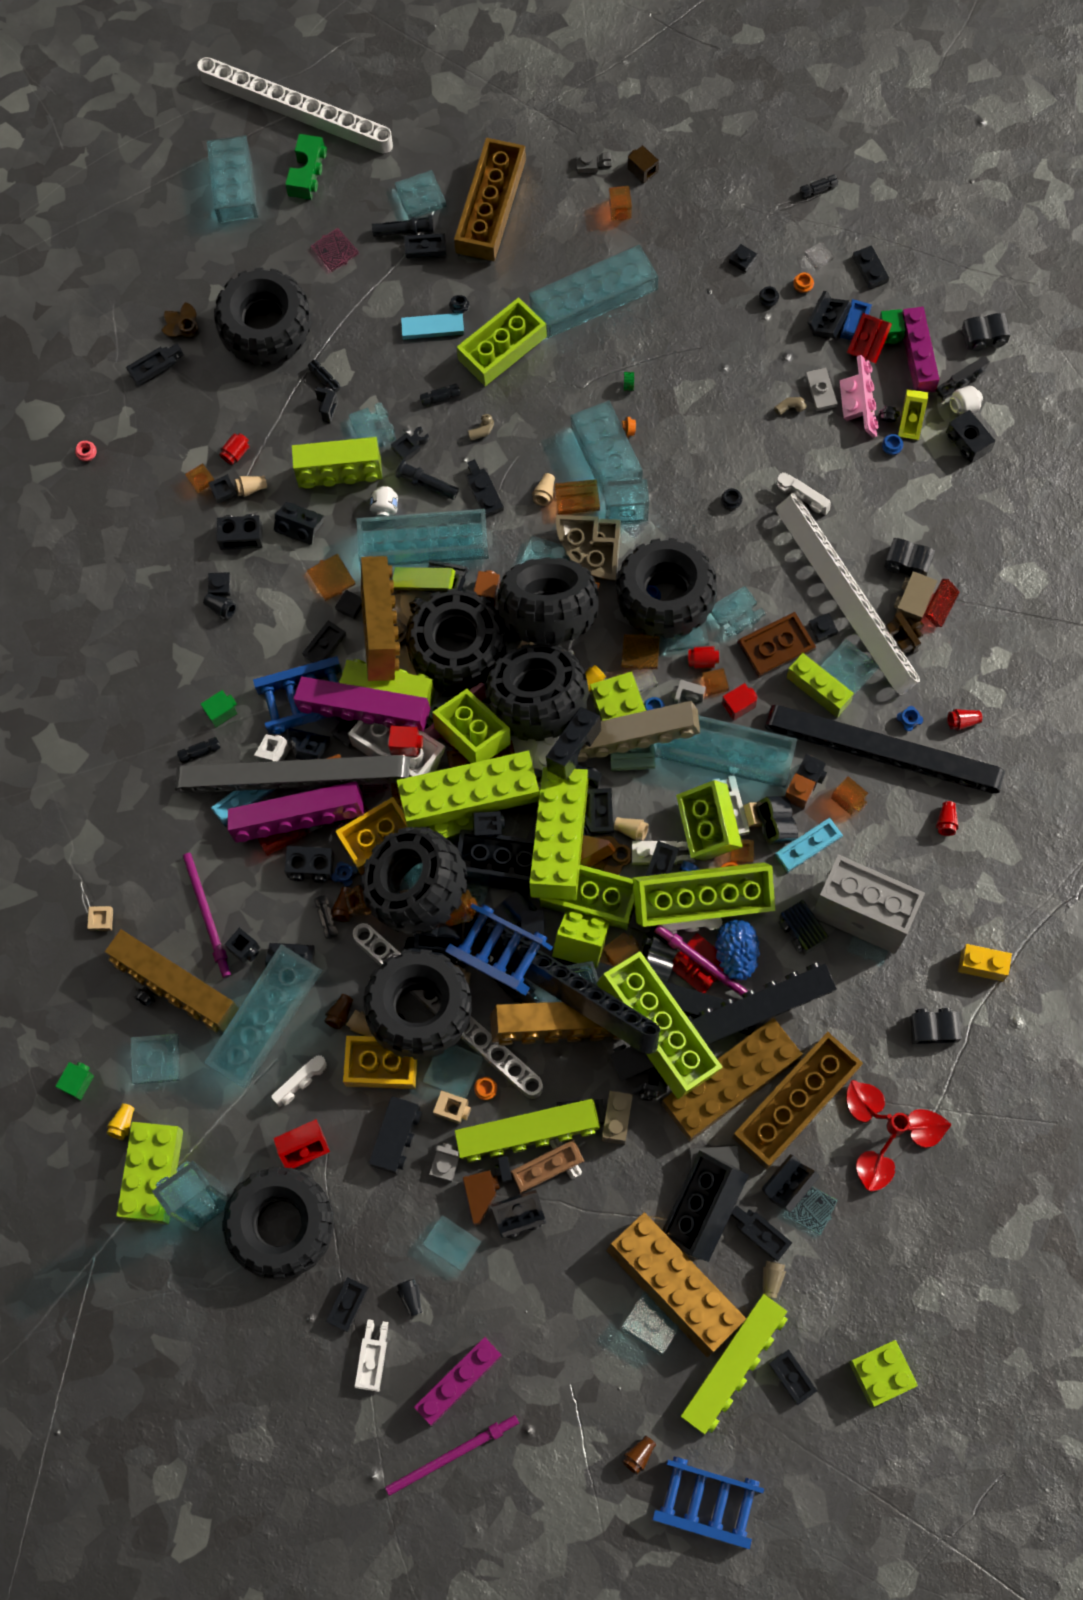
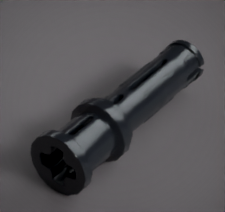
[372,215,434,237]
[395,460,459,500]

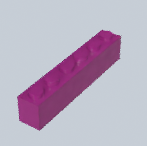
[293,676,431,732]
[228,781,364,843]

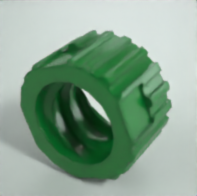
[624,372,634,391]

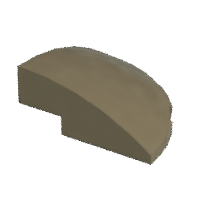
[556,515,621,581]

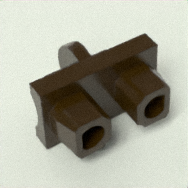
[886,612,924,654]

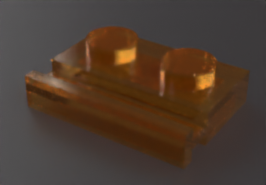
[555,479,600,515]

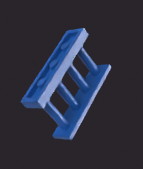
[253,656,342,734]
[445,903,553,996]
[652,1456,764,1549]

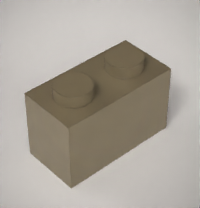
[893,571,937,623]
[602,1091,633,1145]

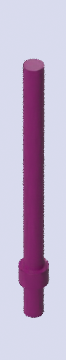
[183,853,231,978]
[654,925,748,998]
[385,1415,520,1496]

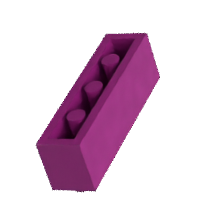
[902,306,940,393]
[414,1337,503,1426]

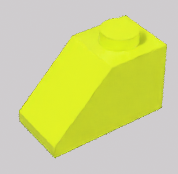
[898,389,928,440]

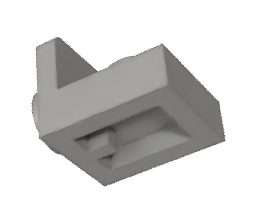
[671,680,706,704]
[430,1143,460,1182]

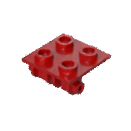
[672,933,724,993]

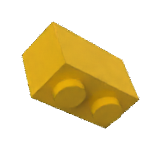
[958,944,1012,981]

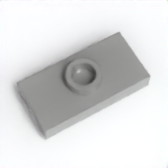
[805,368,837,412]

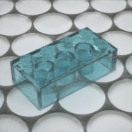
[207,135,258,223]
[571,400,643,497]

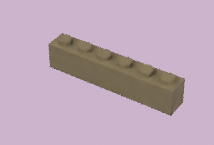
[578,701,700,762]

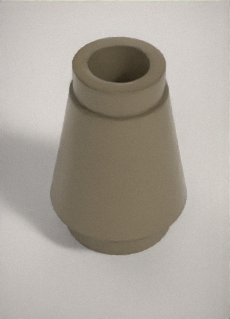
[763,1261,786,1298]

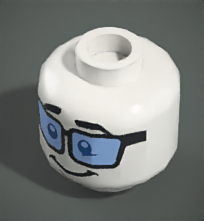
[370,486,398,520]

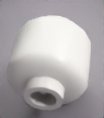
[950,386,983,416]

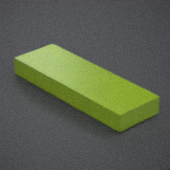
[392,567,455,591]

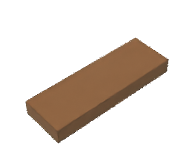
[511,1140,584,1193]

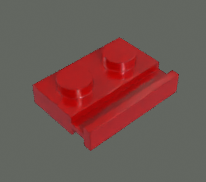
[847,313,892,364]

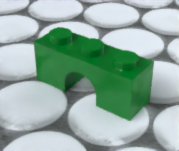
[285,134,327,200]

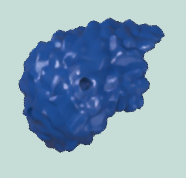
[715,919,760,981]

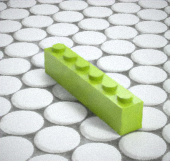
[455,1099,600,1163]
[680,1294,788,1435]

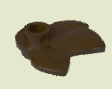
[161,302,198,337]
[592,836,632,875]

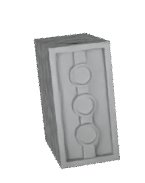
[813,854,925,954]

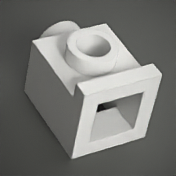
[254,734,290,762]

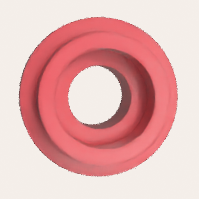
[75,441,97,461]

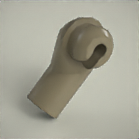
[774,397,807,416]
[468,414,494,441]

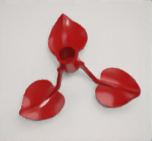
[846,1080,951,1192]

